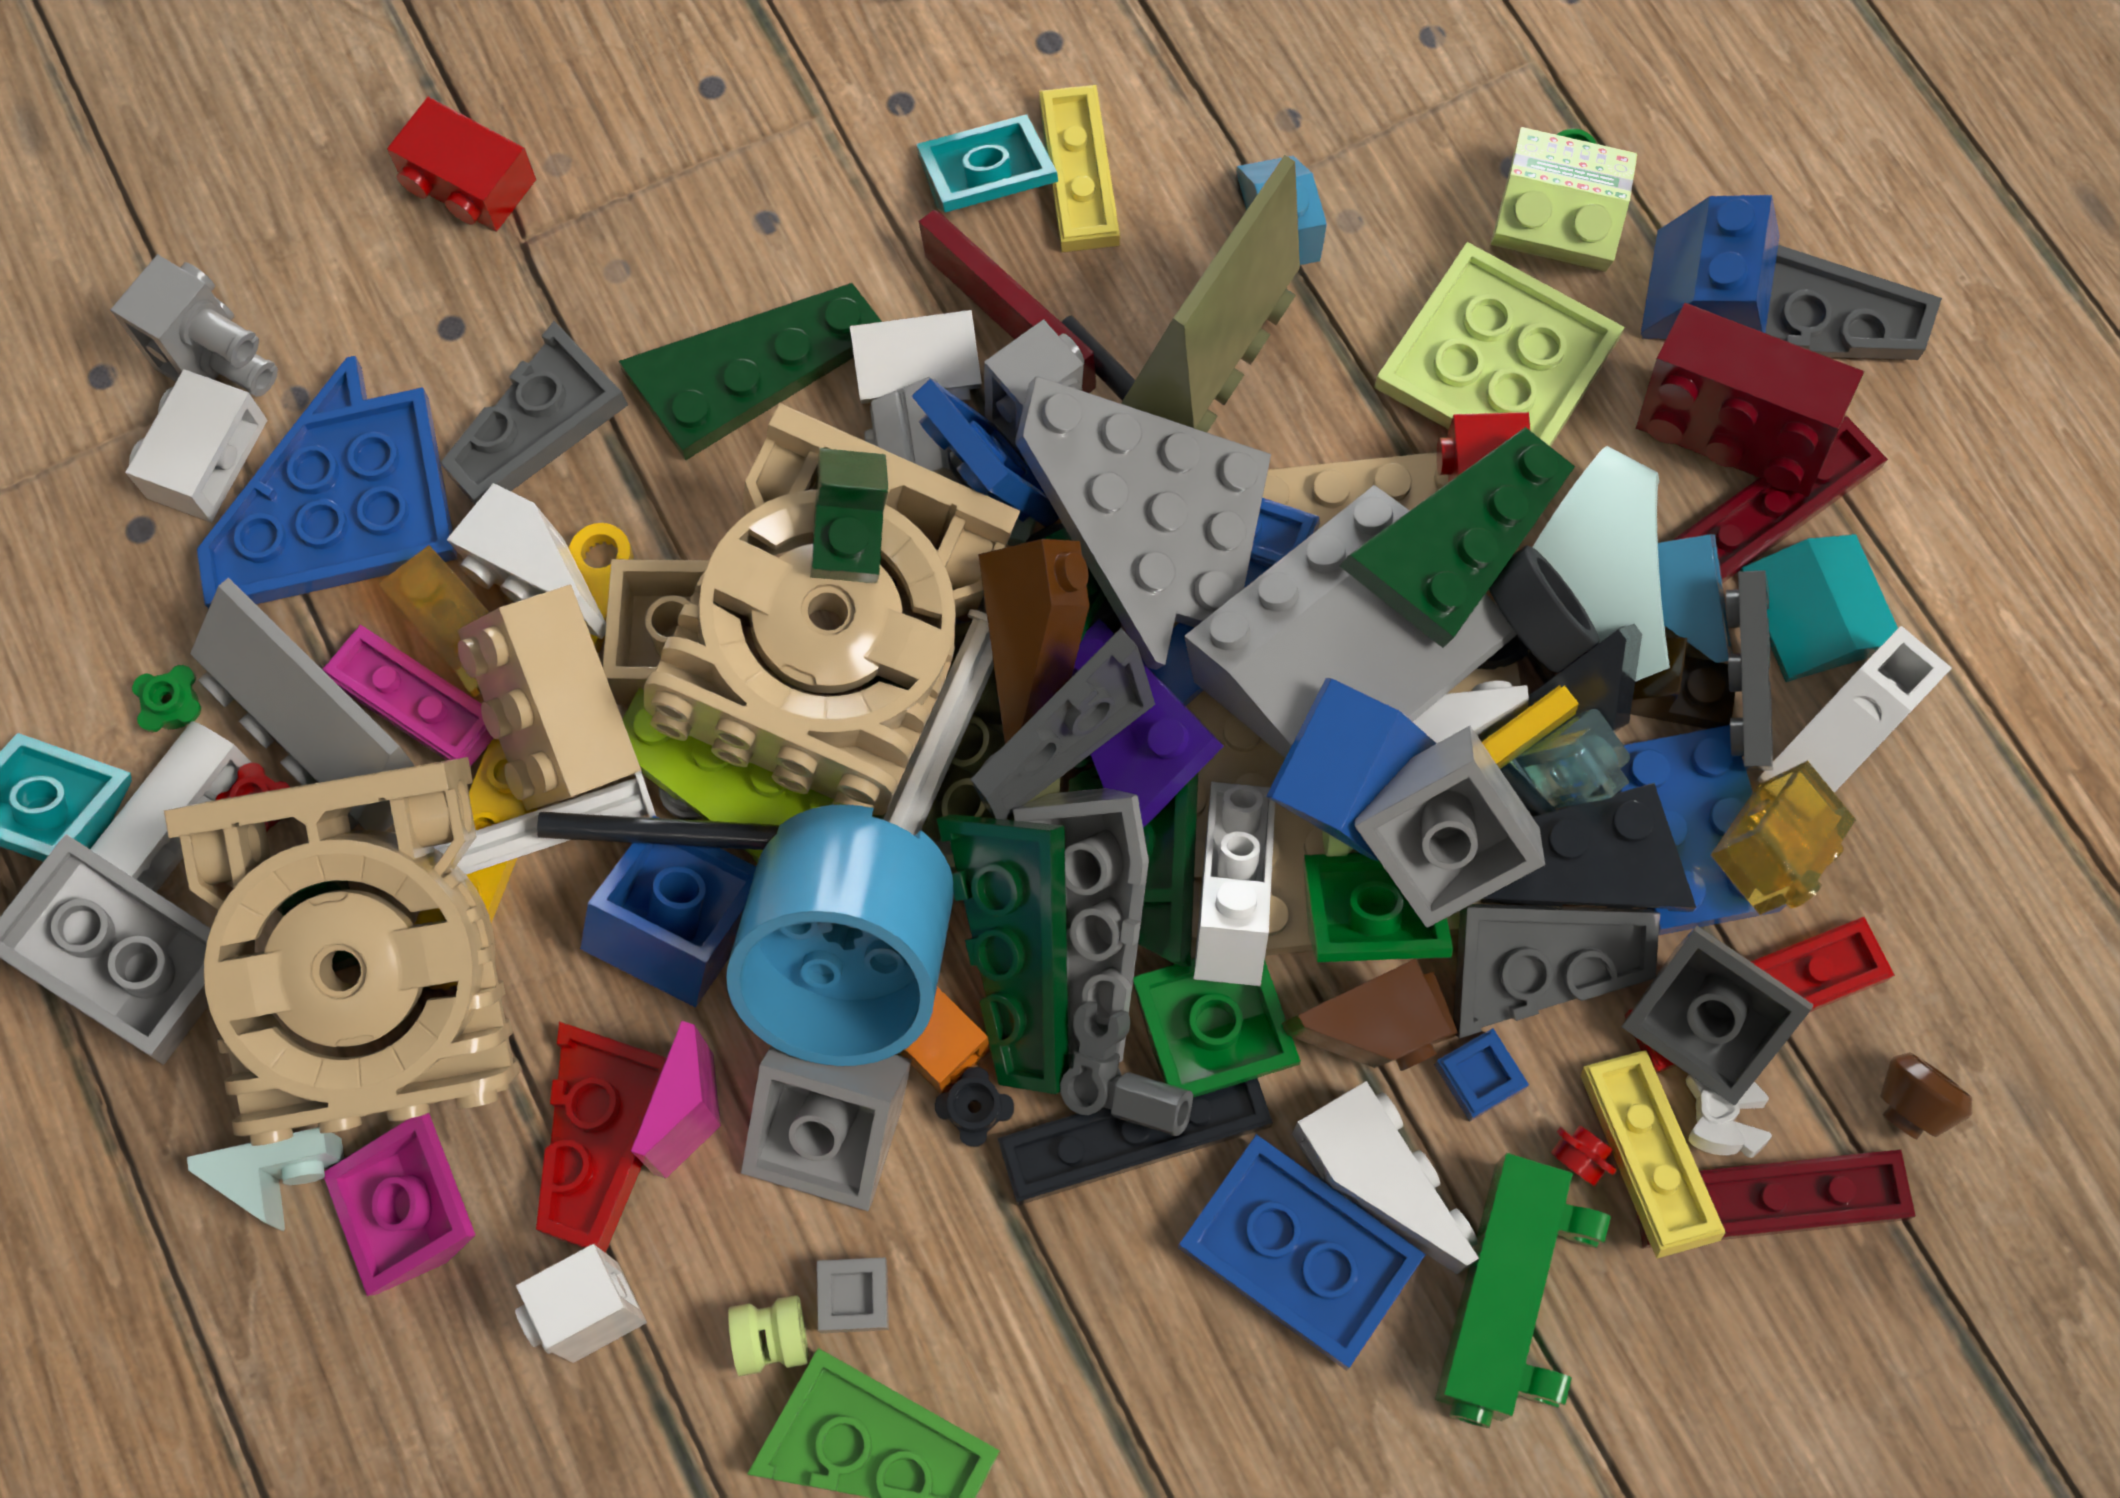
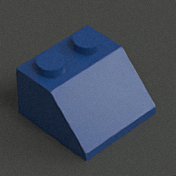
[1641,195,1780,339]
[580,816,756,1008]

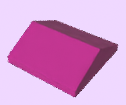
[631,1021,721,1178]
[324,1113,476,1296]

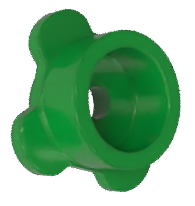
[132,665,201,733]

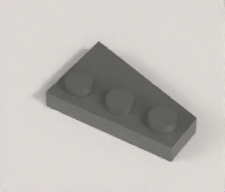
[1765,245,1942,360]
[440,321,628,505]
[971,628,1155,820]
[1453,904,1660,1038]

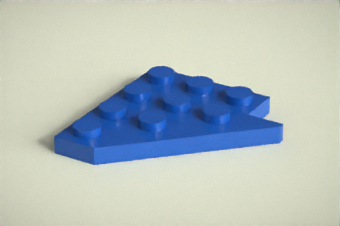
[197,356,458,609]

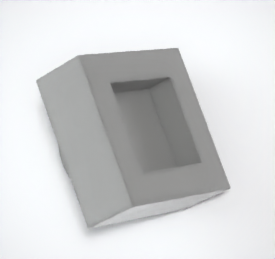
[817,1257,889,1333]

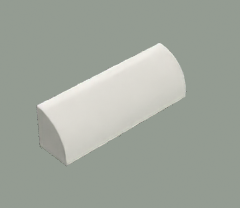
[90,721,252,892]

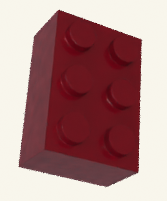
[1635,303,1865,497]

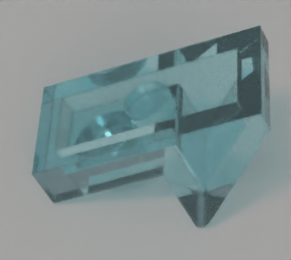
[1512,709,1630,809]

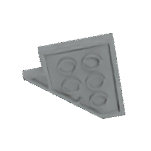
[1015,376,1271,670]

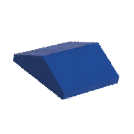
[1266,678,1436,861]

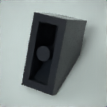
[1528,624,1642,767]

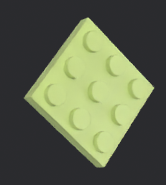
[1374,242,1625,447]

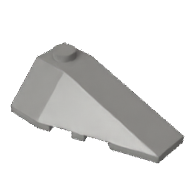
[1013,788,1149,1067]

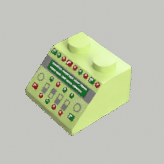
[1491,127,1638,271]

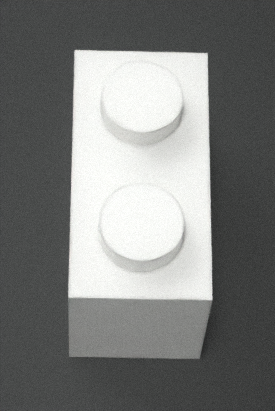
[850,310,982,404]
[125,369,268,523]
[515,1244,647,1363]

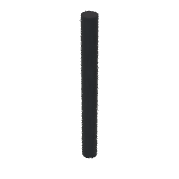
[537,812,779,850]

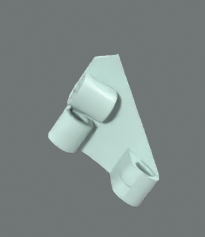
[1532,446,1670,682]

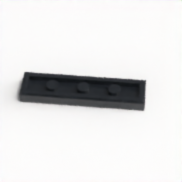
[997,1078,1273,1206]

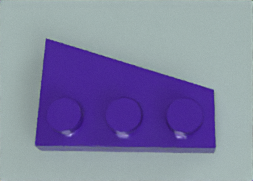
[1072,619,1224,828]

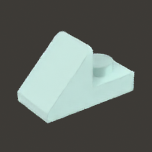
[187,1127,344,1231]

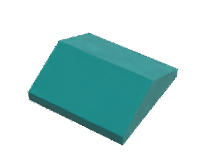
[916,114,1059,213]
[1739,534,1898,682]
[0,733,132,862]

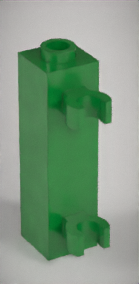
[1435,1153,1611,1428]

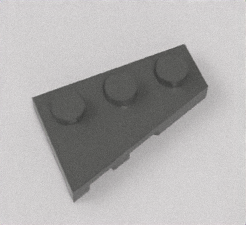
[1726,570,1773,771]

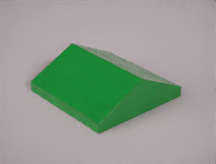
[1303,853,1453,962]
[1133,958,1301,1098]

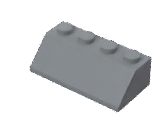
[190,578,415,831]

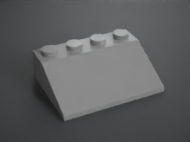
[1184,485,1516,758]

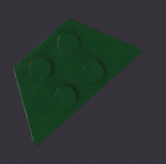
[1069,765,1199,967]

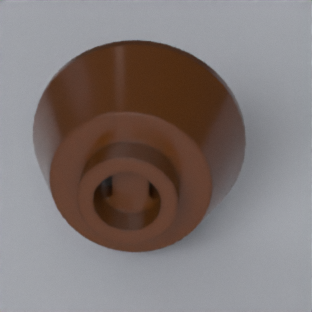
[1880,1052,1972,1140]

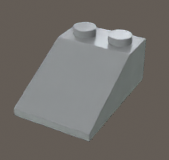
[0,834,211,1065]

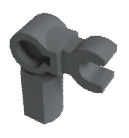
[1060,1001,1194,1136]

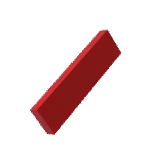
[1624,916,1895,1074]

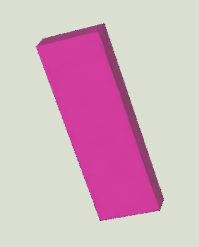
[322,624,494,767]

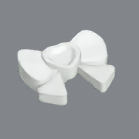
[1686,1074,1772,1158]

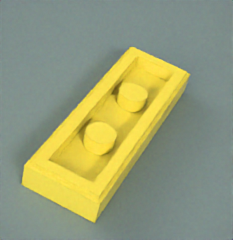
[1039,85,1120,252]
[1580,1050,1725,1259]

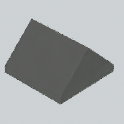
[1622,925,1813,1106]

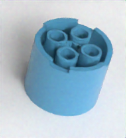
[726,805,954,1066]

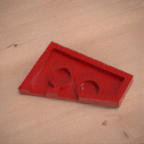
[536,1021,667,1253]

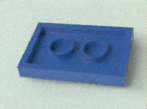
[912,378,1059,527]
[1604,725,1787,935]
[1178,1134,1426,1371]

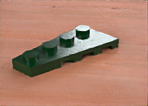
[619,283,882,460]
[1339,427,1575,648]
[937,814,1069,1094]

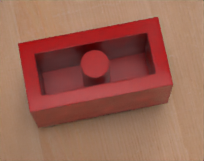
[387,96,537,232]

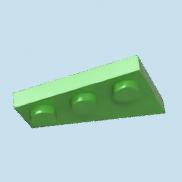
[747,1348,1000,1498]

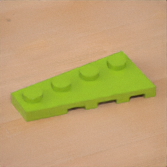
[622,688,834,862]

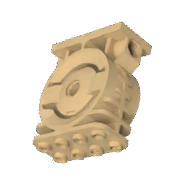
[644,403,1020,815]
[164,757,520,1146]

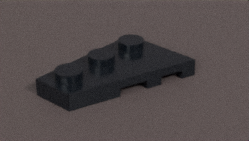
[1480,783,1697,912]

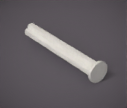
[883,609,994,835]
[434,771,656,874]

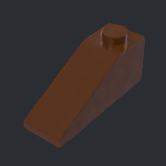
[978,539,1089,744]

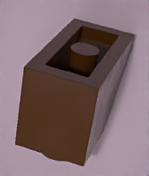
[1282,959,1452,1071]

